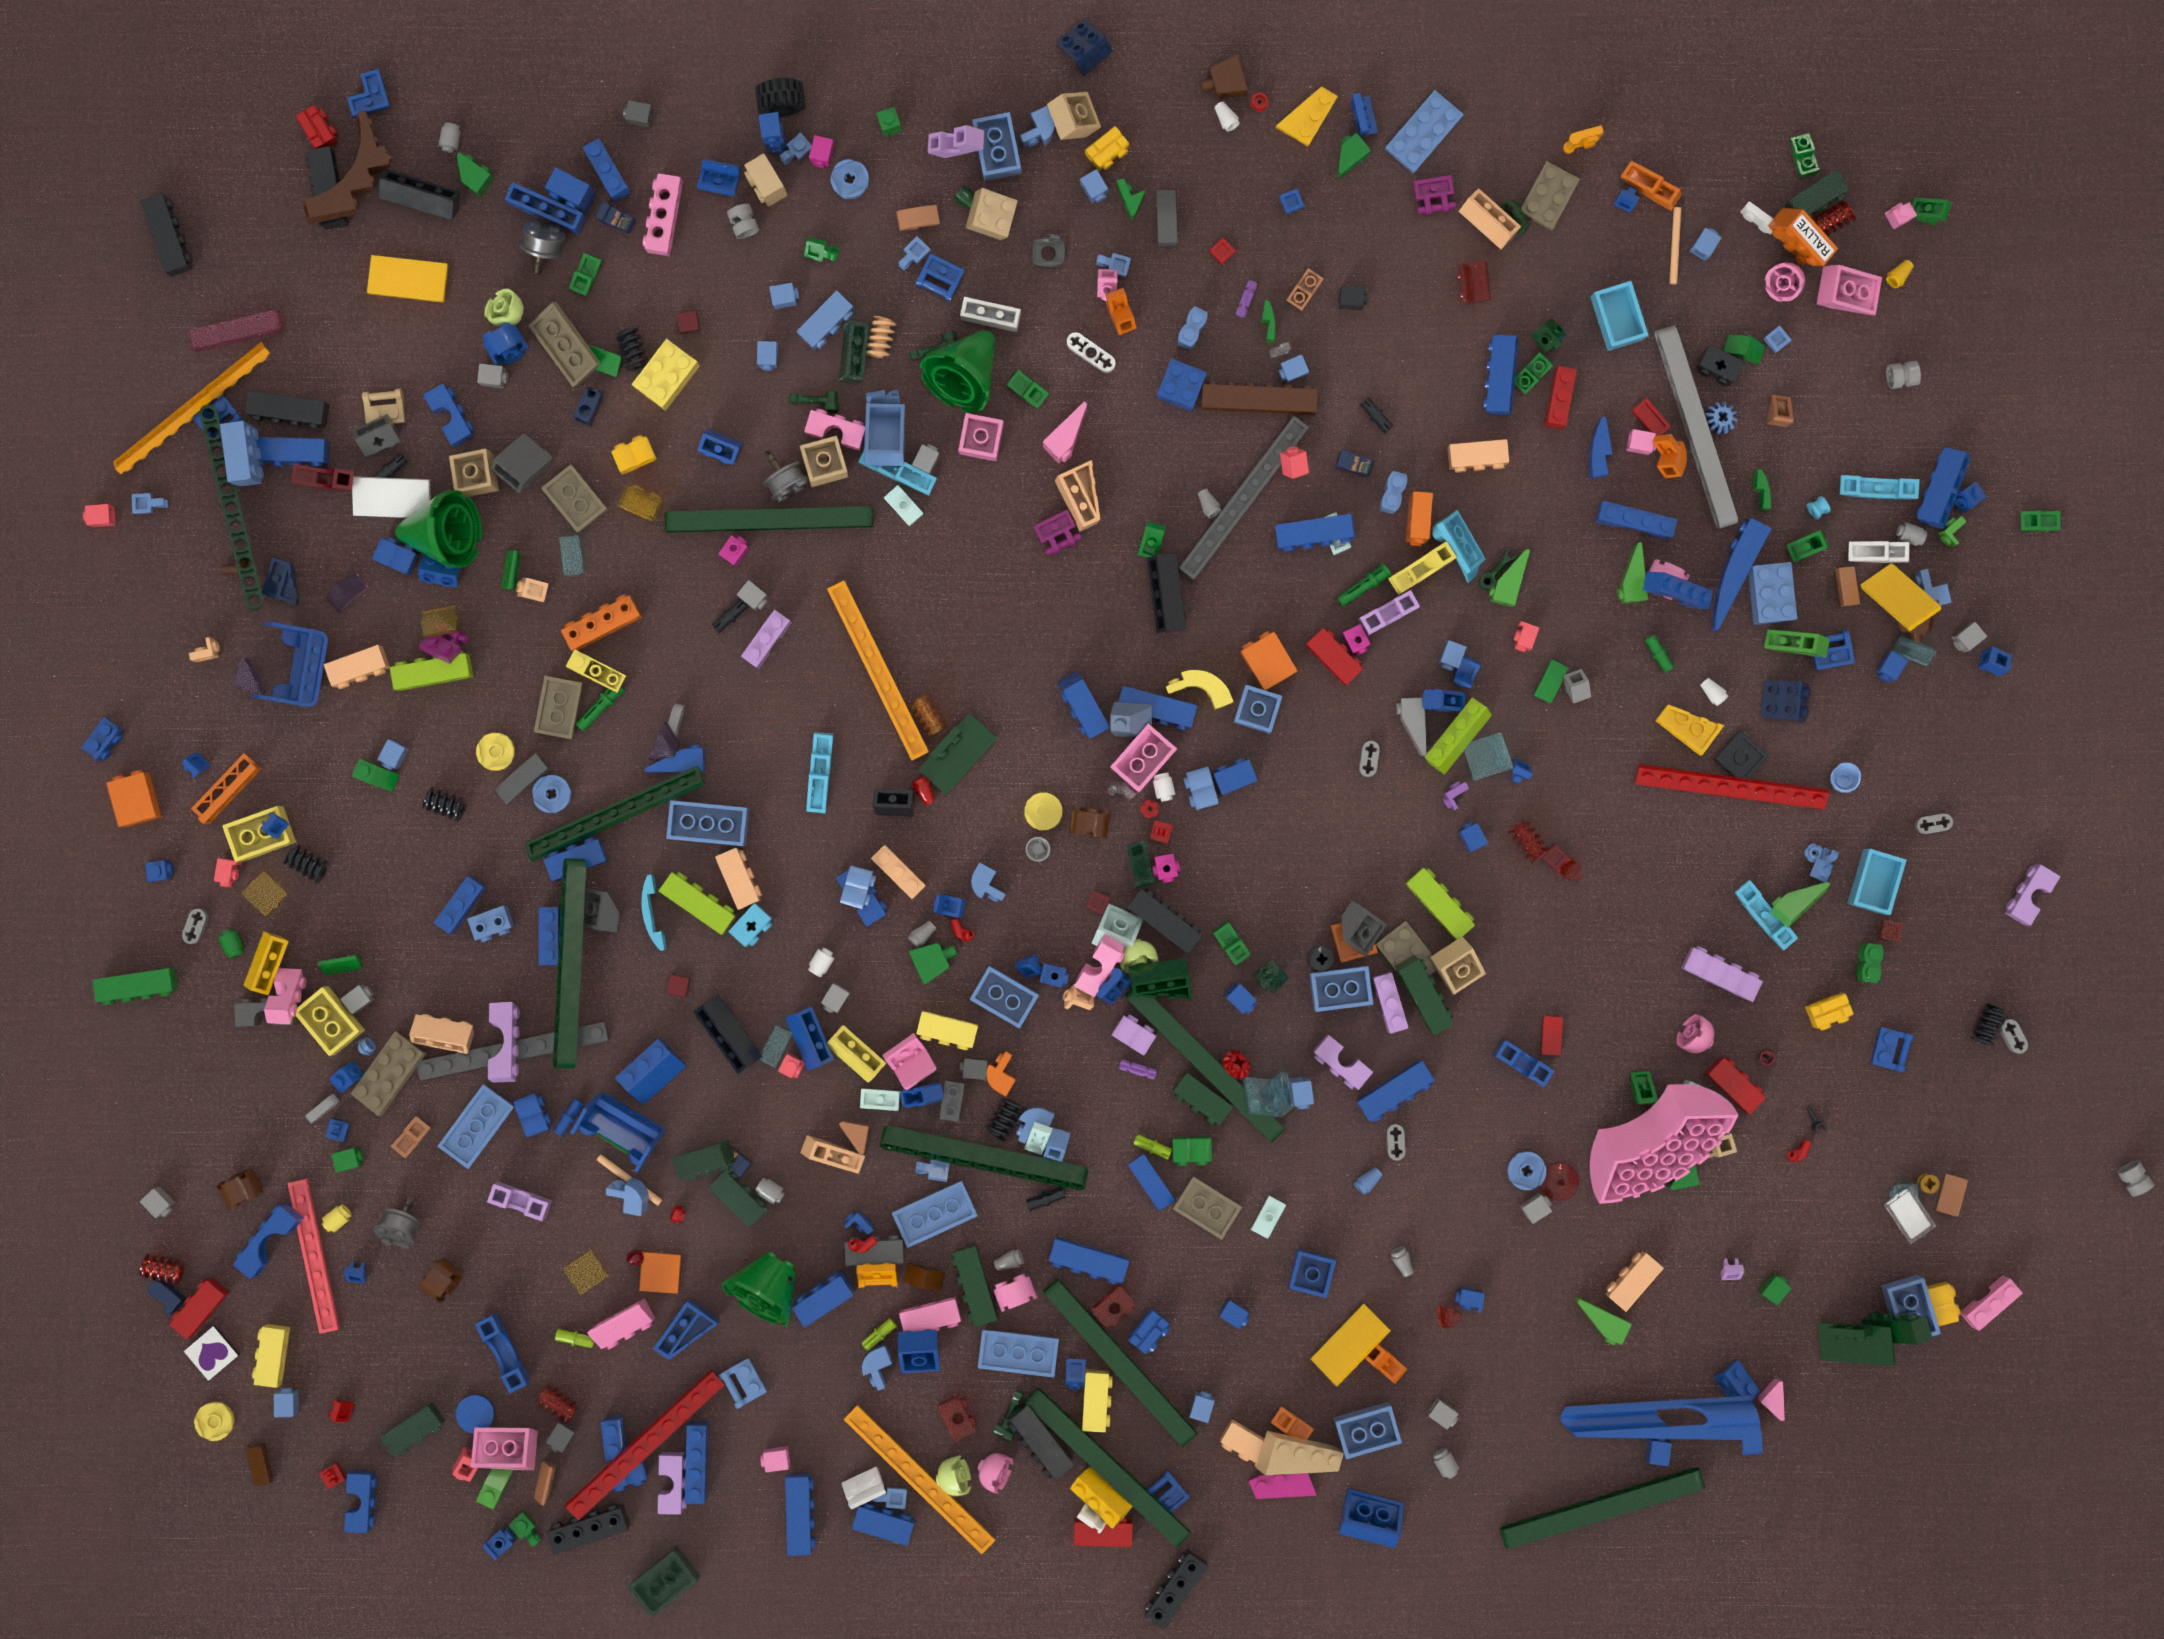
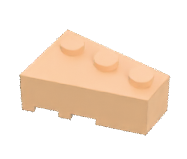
[1055,460,1100,532]

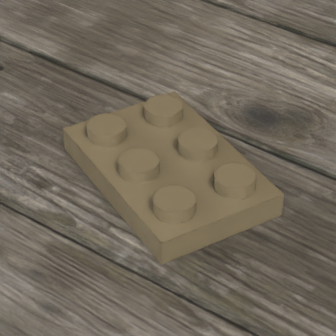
[1521,161,1580,231]
[541,464,608,534]
[534,676,584,740]
[1376,921,1436,976]
[1173,1176,1242,1240]

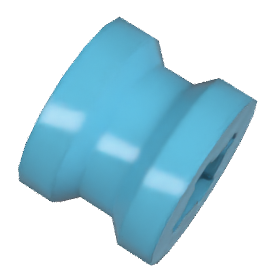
[1807,496,1831,520]

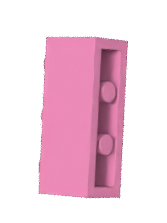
[899,1296,962,1331]

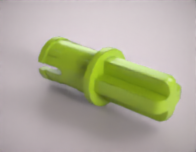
[1134,1134,1172,1160]
[862,1317,897,1350]
[555,1329,594,1348]

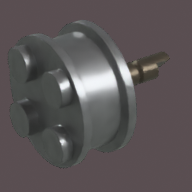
[520,219,565,275]
[763,450,809,503]
[373,1195,421,1249]

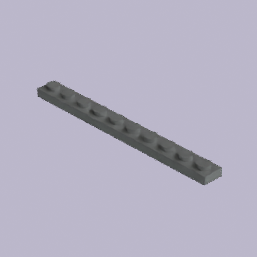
[1179,416,1309,580]
[417,1021,609,1080]

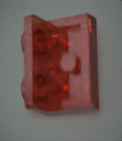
[1458,261,1491,304]

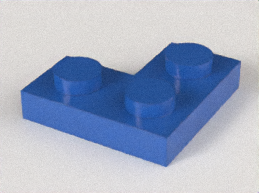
[347,69,391,118]

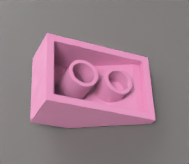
[1817,265,1882,315]
[1043,402,1087,464]
[471,1428,538,1470]

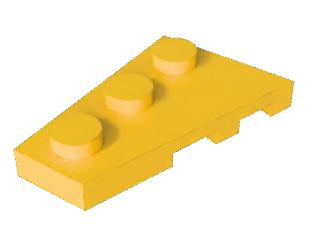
[1276,86,1338,147]
[1655,705,1724,756]

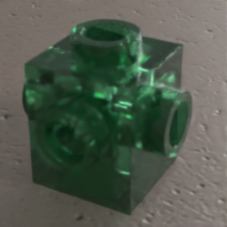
[1254,959,1290,994]

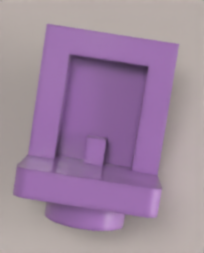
[1443,781,1469,810]

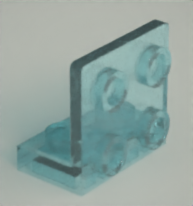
[1464,732,1513,781]
[1243,1072,1293,1117]

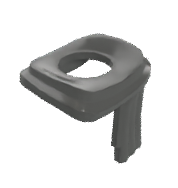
[1032,235,1065,267]

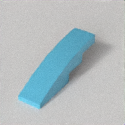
[858,451,937,496]
[806,732,834,813]

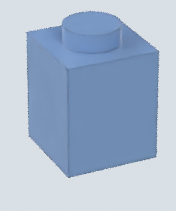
[1080,169,1108,203]
[1690,227,1722,261]
[769,283,800,309]
[757,341,779,371]
[1278,355,1309,384]
[1438,640,1467,671]
[377,739,409,770]
[1043,1128,1070,1162]
[274,1387,299,1417]
[1189,1391,1215,1423]

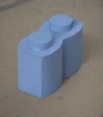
[1178,306,1207,351]
[1379,471,1407,514]
[1183,767,1219,810]
[840,865,876,909]

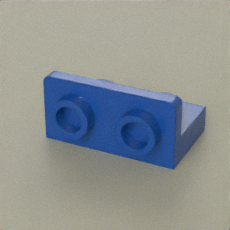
[1351,93,1378,137]
[81,717,125,762]

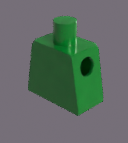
[909,943,957,984]

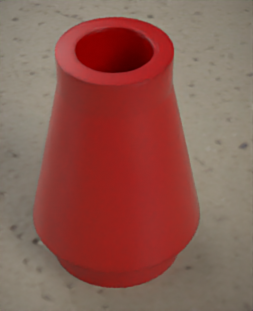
[911,776,935,806]

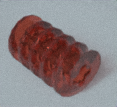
[1812,201,1857,236]
[1507,821,1549,864]
[139,1253,185,1285]
[536,1384,579,1425]

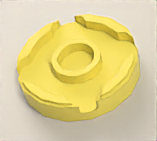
[476,733,515,771]
[1025,793,1062,830]
[194,1401,235,1441]

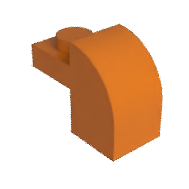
[1105,288,1137,335]
[1653,434,1687,478]
[986,1051,1016,1096]
[1365,1344,1407,1384]

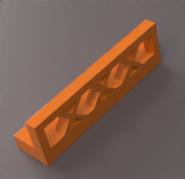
[191,753,262,825]

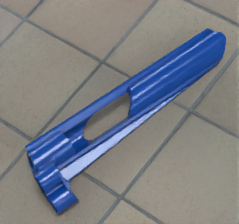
[1560,1396,1762,1455]

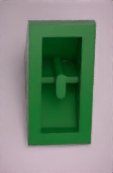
[1723,334,1765,365]
[1630,1071,1658,1104]
[1666,1165,1700,1190]

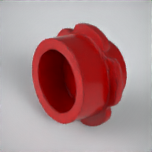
[1250,93,1269,112]
[1140,800,1159,819]
[670,1205,686,1224]

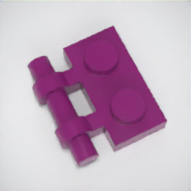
[1413,175,1456,215]
[1033,509,1082,556]
[419,623,469,664]

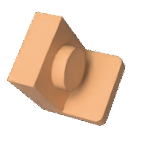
[516,578,548,602]
[189,637,220,662]
[1063,984,1094,1010]

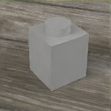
[477,364,508,388]
[912,444,940,475]
[737,580,768,611]
[1952,622,1987,652]
[1564,669,1591,704]
[821,983,851,1014]
[341,984,375,1014]
[140,1186,176,1218]
[1519,1193,1552,1224]
[1426,1397,1458,1430]

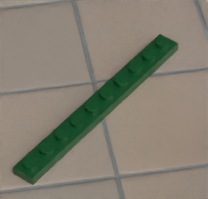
[525,766,705,862]

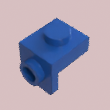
[1954,481,1987,513]
[1453,656,1481,689]
[933,894,966,918]
[329,1061,364,1094]

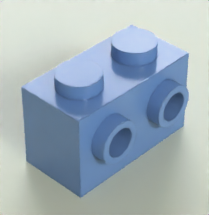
[467,905,515,942]

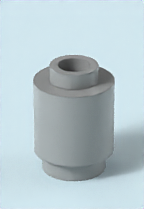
[438,123,461,153]
[1896,522,1927,546]
[755,1178,785,1204]
[1433,1448,1459,1479]

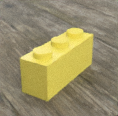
[916,1011,978,1051]
[827,1025,886,1083]
[252,1324,290,1388]
[1082,1369,1112,1432]

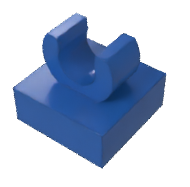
[1613,186,1639,213]
[1279,189,1304,215]
[182,752,210,778]
[1511,758,1533,784]
[261,813,289,839]
[1015,954,1043,978]
[325,1118,351,1142]
[344,1260,368,1283]

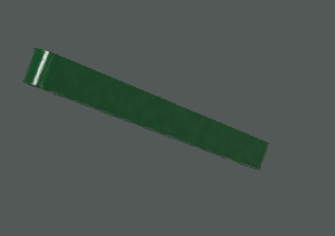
[199,405,264,611]
[664,507,873,533]
[553,858,586,1069]
[1124,987,1286,1143]
[880,1126,1089,1190]
[1043,1278,1197,1447]
[1024,1387,1191,1548]
[1499,1467,1706,1549]

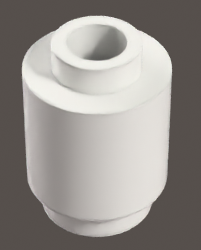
[1153,773,1175,802]
[808,947,835,977]

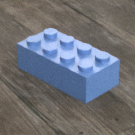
[666,800,750,846]

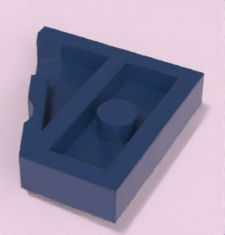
[262,557,299,605]

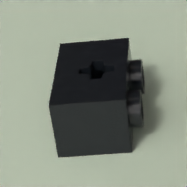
[1696,345,1744,386]

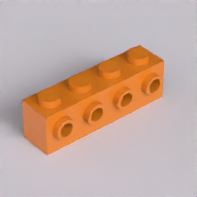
[561,594,642,651]

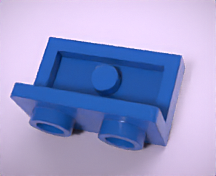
[697,159,740,196]
[418,554,461,587]
[1714,1360,1760,1401]

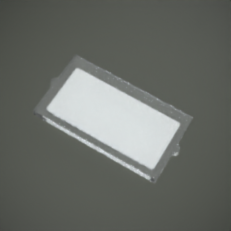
[1884,1186,1936,1245]

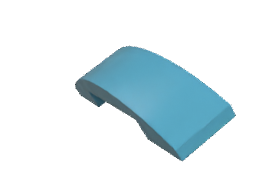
[1839,475,1920,499]
[642,874,667,951]
[1735,880,1798,950]

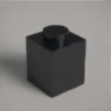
[1339,286,1367,310]

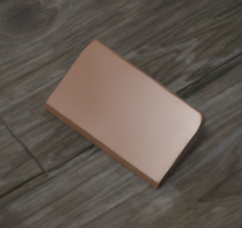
[1835,567,1860,607]
[1936,1173,1968,1217]
[534,1461,556,1505]

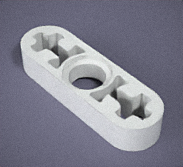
[1067,332,1115,373]

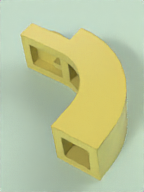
[1389,541,1457,595]
[1165,670,1233,710]

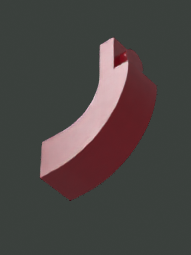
[291,464,354,492]

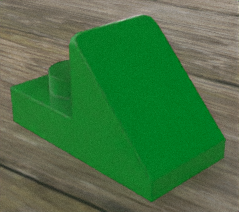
[1116,178,1145,221]
[1912,197,1952,225]
[1138,521,1166,557]
[1786,530,1829,562]

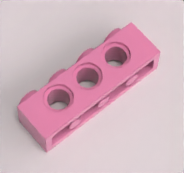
[643,173,683,257]

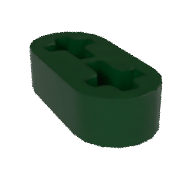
[1501,200,1529,235]

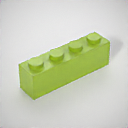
[390,651,473,691]
[1425,697,1492,775]
[1405,868,1475,940]
[659,871,737,935]

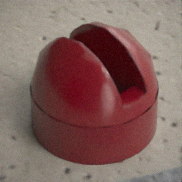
[1759,1049,1775,1066]
[626,1250,644,1266]

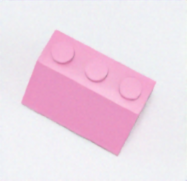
[1110,724,1177,793]
[587,1298,655,1349]

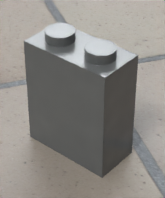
[491,433,553,493]

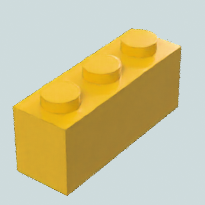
[243,931,289,995]
[1070,1466,1133,1529]

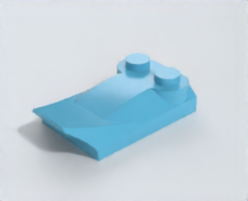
[1432,510,1486,583]

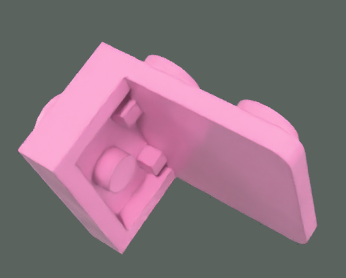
[882,1033,936,1090]

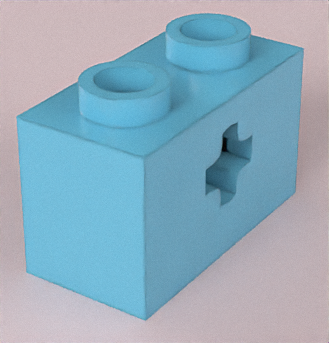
[728,903,773,947]

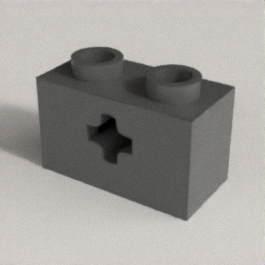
[353,414,400,457]
[939,1079,965,1122]

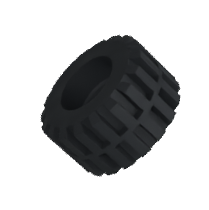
[755,78,806,117]

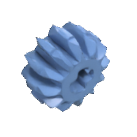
[1705,402,1738,435]

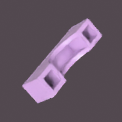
[488,1002,520,1083]

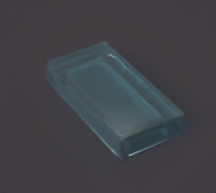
[559,535,584,576]
[1891,636,1936,666]
[759,1025,792,1068]

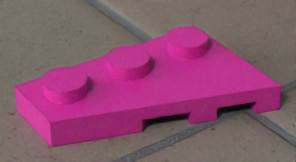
[1248,1473,1317,1499]

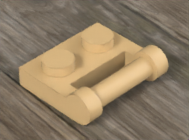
[362,388,406,424]

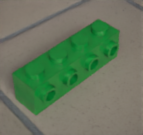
[92,968,178,1005]

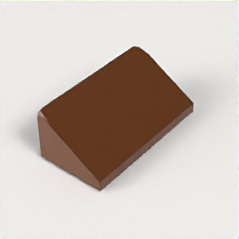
[245,1443,274,1486]

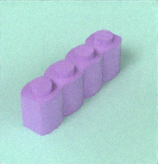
[1681,946,1763,1002]

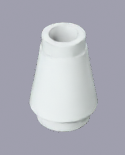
[1215,102,1240,132]
[1700,678,1729,706]

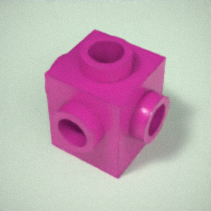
[1152,854,1181,883]

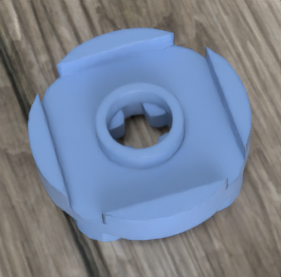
[831,159,869,199]
[532,775,572,813]
[1507,1151,1547,1190]

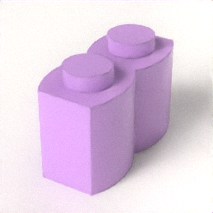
[1111,1014,1156,1055]

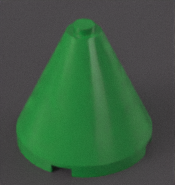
[920,330,995,413]
[395,490,482,568]

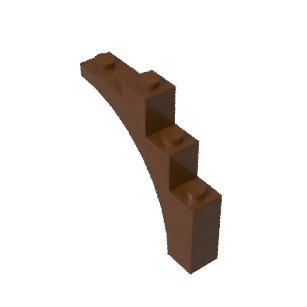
[303,111,392,224]

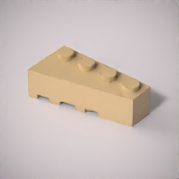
[1256,1431,1344,1475]

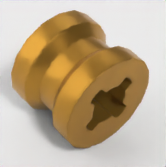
[1916,1173,1940,1194]

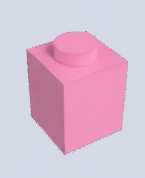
[1626,429,1656,455]
[760,1446,790,1472]

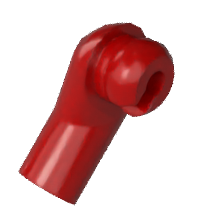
[950,918,975,942]

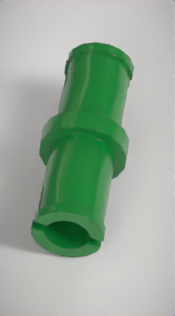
[1644,634,1675,673]

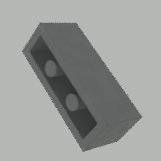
[845,1235,905,1266]

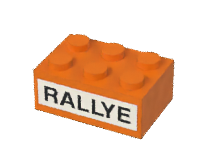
[1768,208,1838,266]

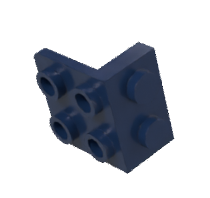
[1056,19,1113,76]
[1761,680,1811,722]

